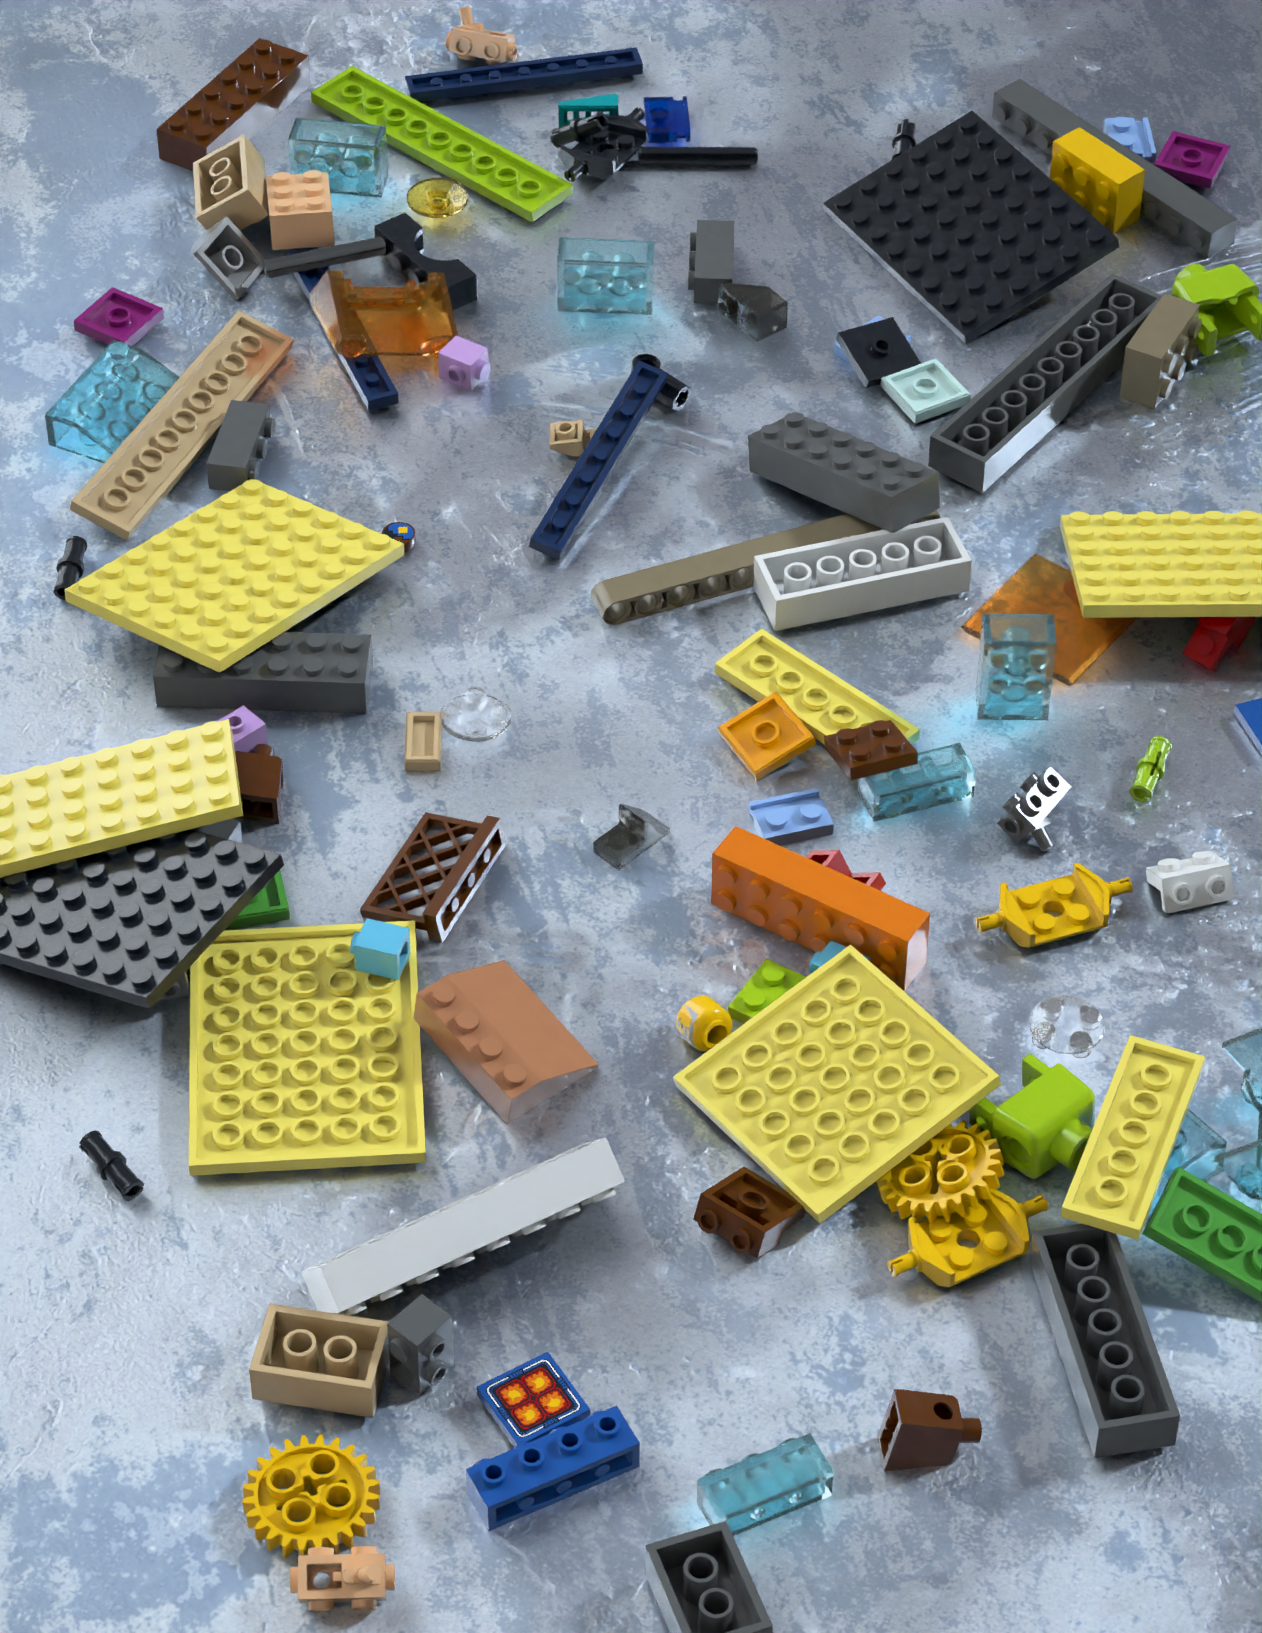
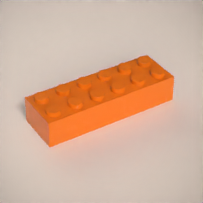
[711,826,930,992]

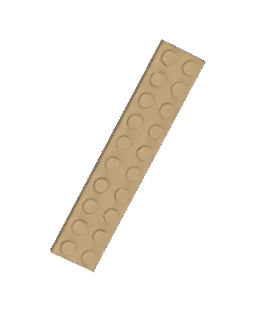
[70,310,294,541]

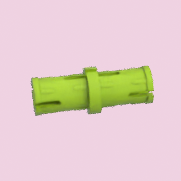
[1129,736,1172,802]

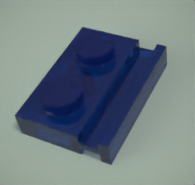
[643,96,691,144]

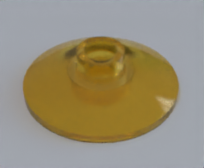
[407,178,468,218]

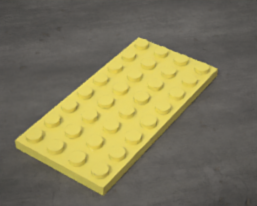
[0,719,243,877]

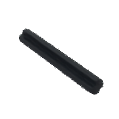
[638,147,758,165]

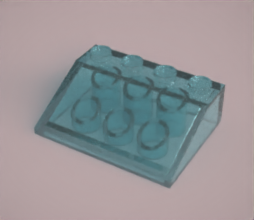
[45,340,180,463]

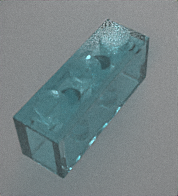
[858,743,976,822]
[697,1433,834,1536]

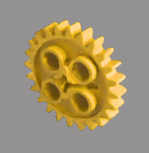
[876,1120,1005,1224]
[242,1434,380,1558]

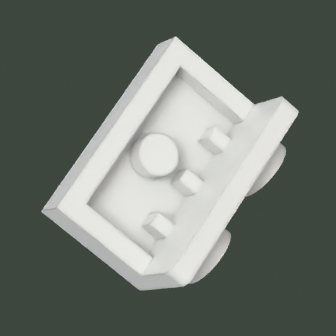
[1146,851,1234,913]

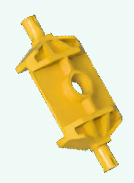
[975,863,1133,948]
[887,1189,1048,1287]

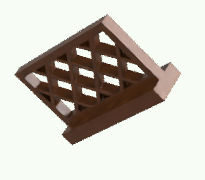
[360,812,506,943]

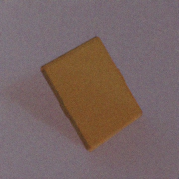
[961,554,1138,686]

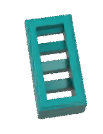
[558,94,618,128]

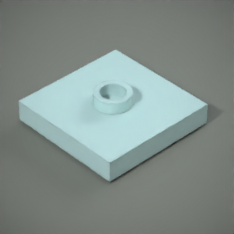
[881,358,971,423]

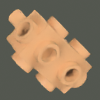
[446,6,518,65]
[290,1546,395,1611]

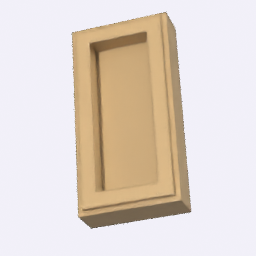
[404,712,442,771]

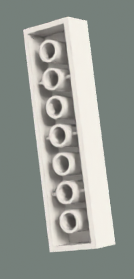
[301,1137,625,1316]

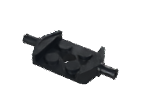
[561,108,649,182]

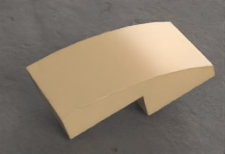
[549,420,597,457]

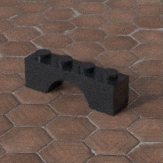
[374,213,477,314]

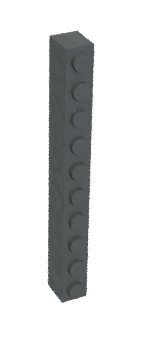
[992,79,1237,258]

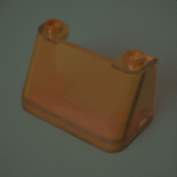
[309,270,458,359]

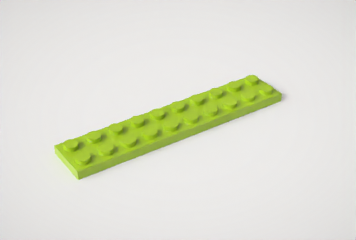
[311,66,573,222]

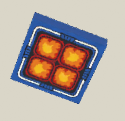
[477,1352,590,1447]

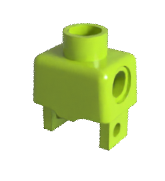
[1171,264,1262,357]
[969,1053,1095,1179]

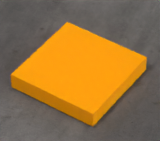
[717,691,816,781]

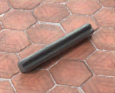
[264,237,386,278]

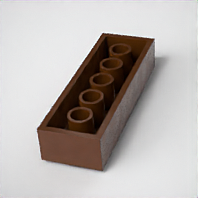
[156,38,311,171]

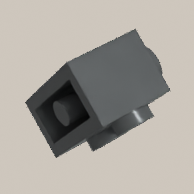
[387,1294,454,1395]

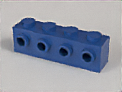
[466,1406,640,1531]

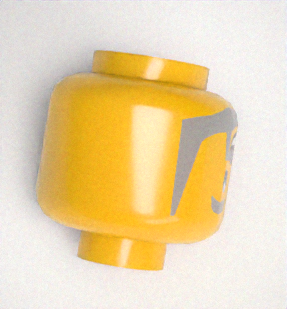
[676,995,733,1052]

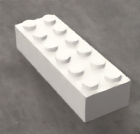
[753,517,972,631]

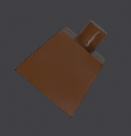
[235,744,284,824]
[877,1389,982,1471]

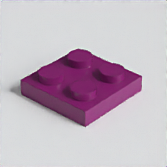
[1154,131,1230,189]
[74,287,164,352]

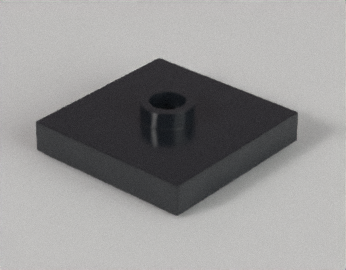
[836,317,921,388]

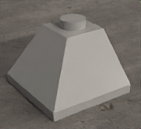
[190,216,266,301]

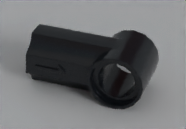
[631,354,691,411]

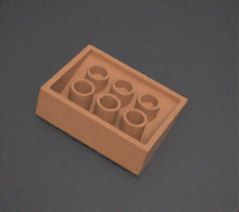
[414,960,598,1125]

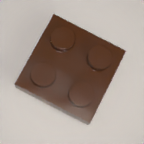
[824,720,918,781]

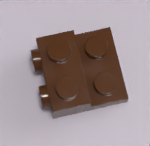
[693,1166,806,1258]

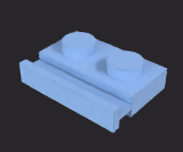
[1103,117,1156,163]
[748,788,834,845]

